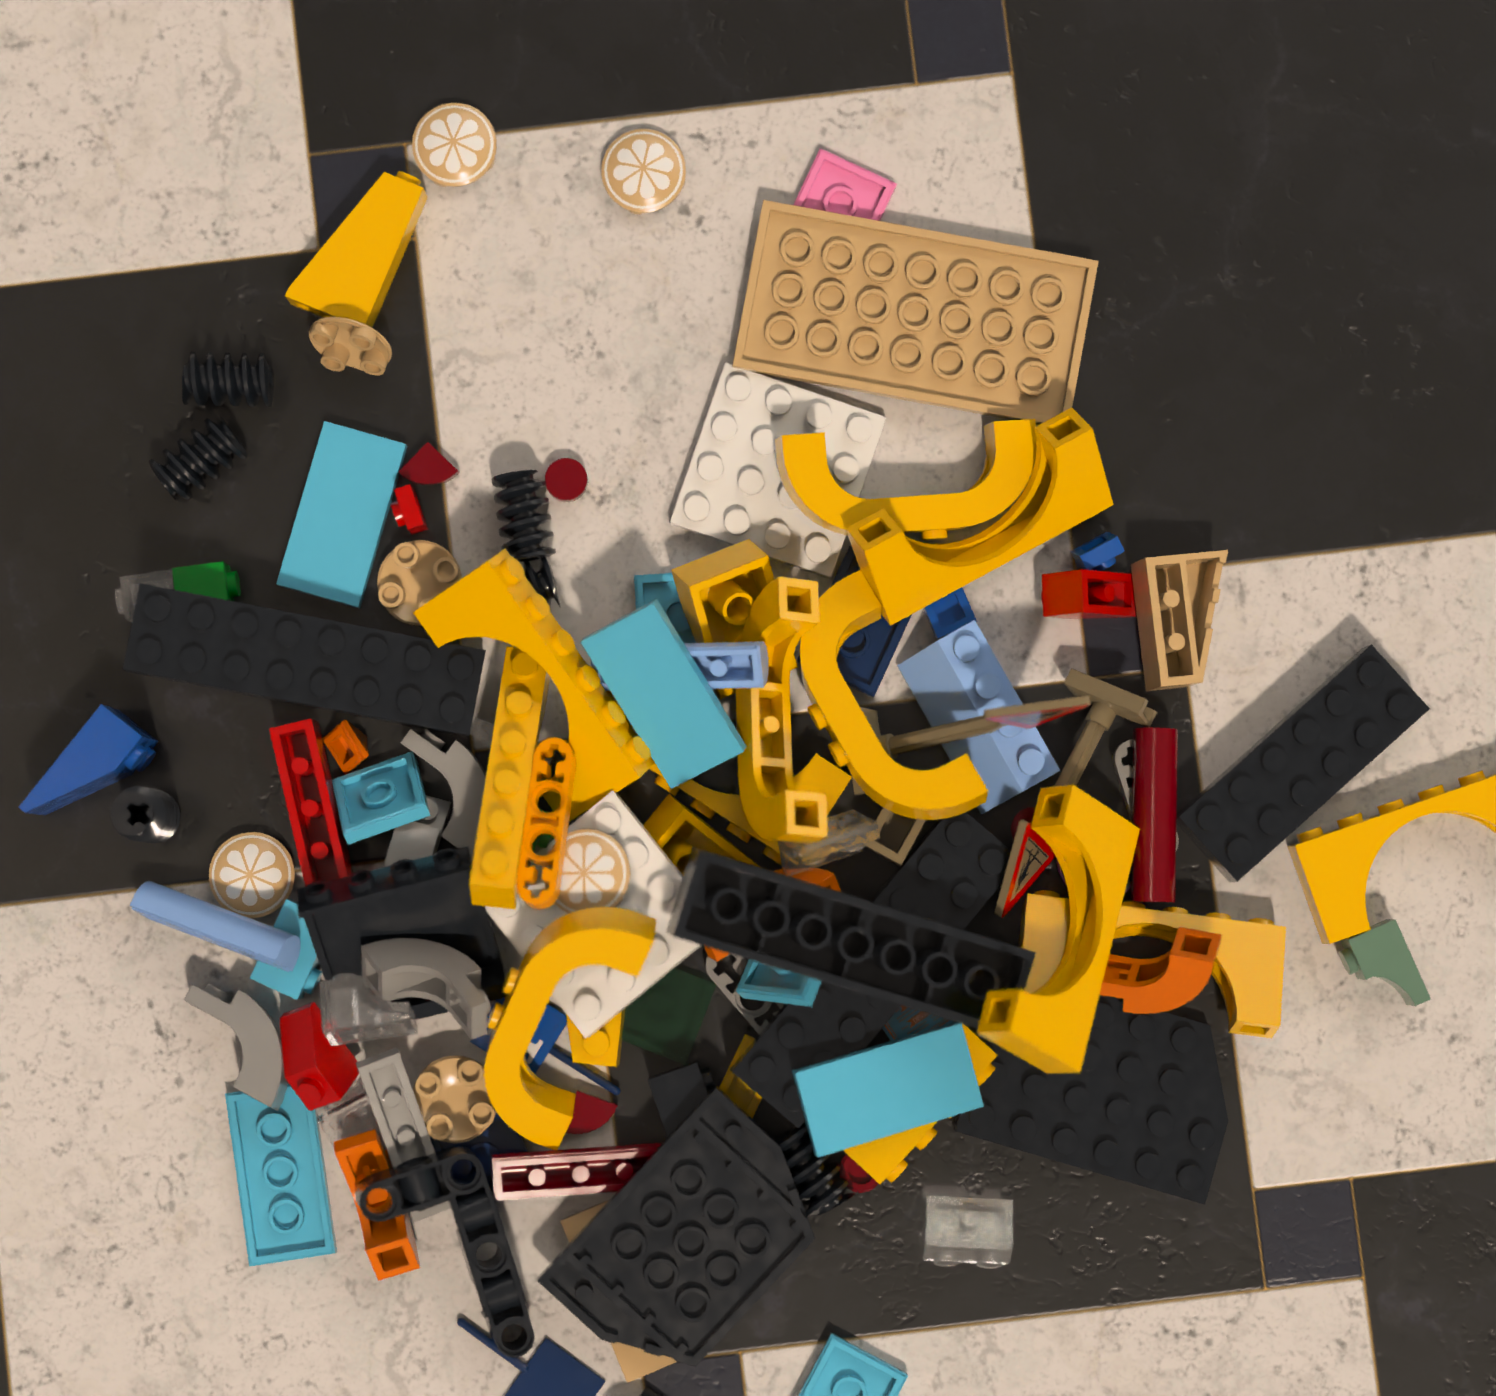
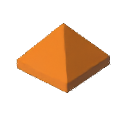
[323,720,369,775]

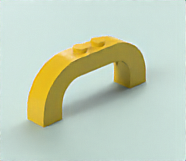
[775,419,1037,540]
[800,569,988,820]
[736,577,828,843]
[484,907,656,1150]

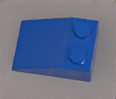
[18,704,159,816]

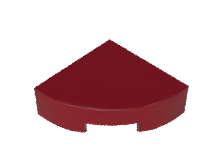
[398,442,459,485]
[566,1090,618,1134]

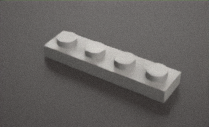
[356,1047,451,1223]

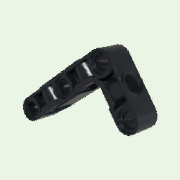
[355,1146,534,1358]

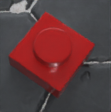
[391,484,428,535]

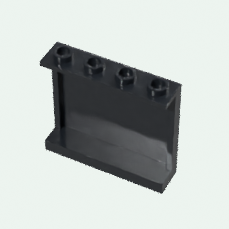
[297,846,507,1039]

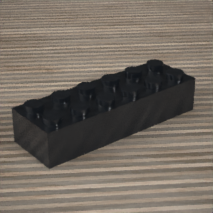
[1177,644,1430,882]

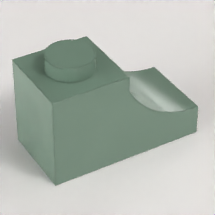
[1339,919,1431,1006]

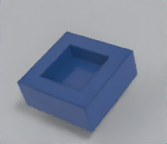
[1070,531,1125,571]
[923,587,977,640]

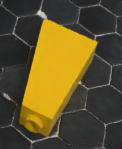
[285,171,428,328]

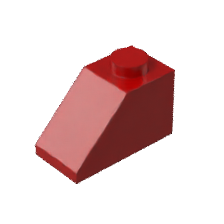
[1041,569,1137,619]
[279,1002,359,1111]

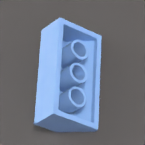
[897,620,1060,814]

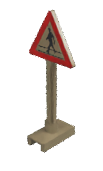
[994,668,1157,918]
[851,696,1091,795]

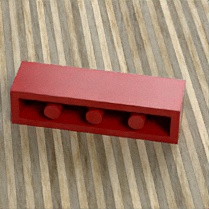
[269,718,353,887]

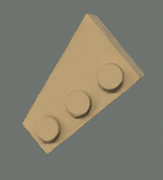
[1131,550,1228,691]

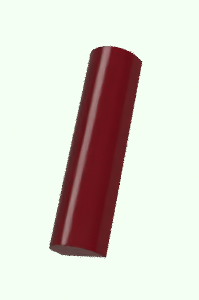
[1131,728,1178,902]
[491,1142,663,1201]

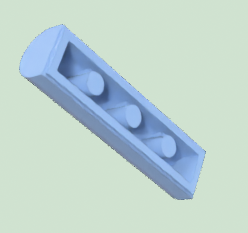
[590,641,769,691]
[129,881,301,972]

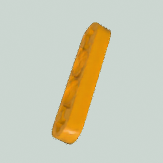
[517,737,576,910]

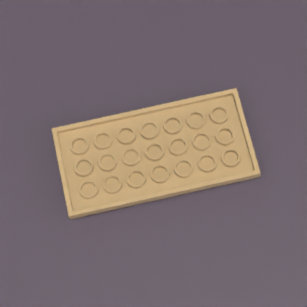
[732,200,1098,425]

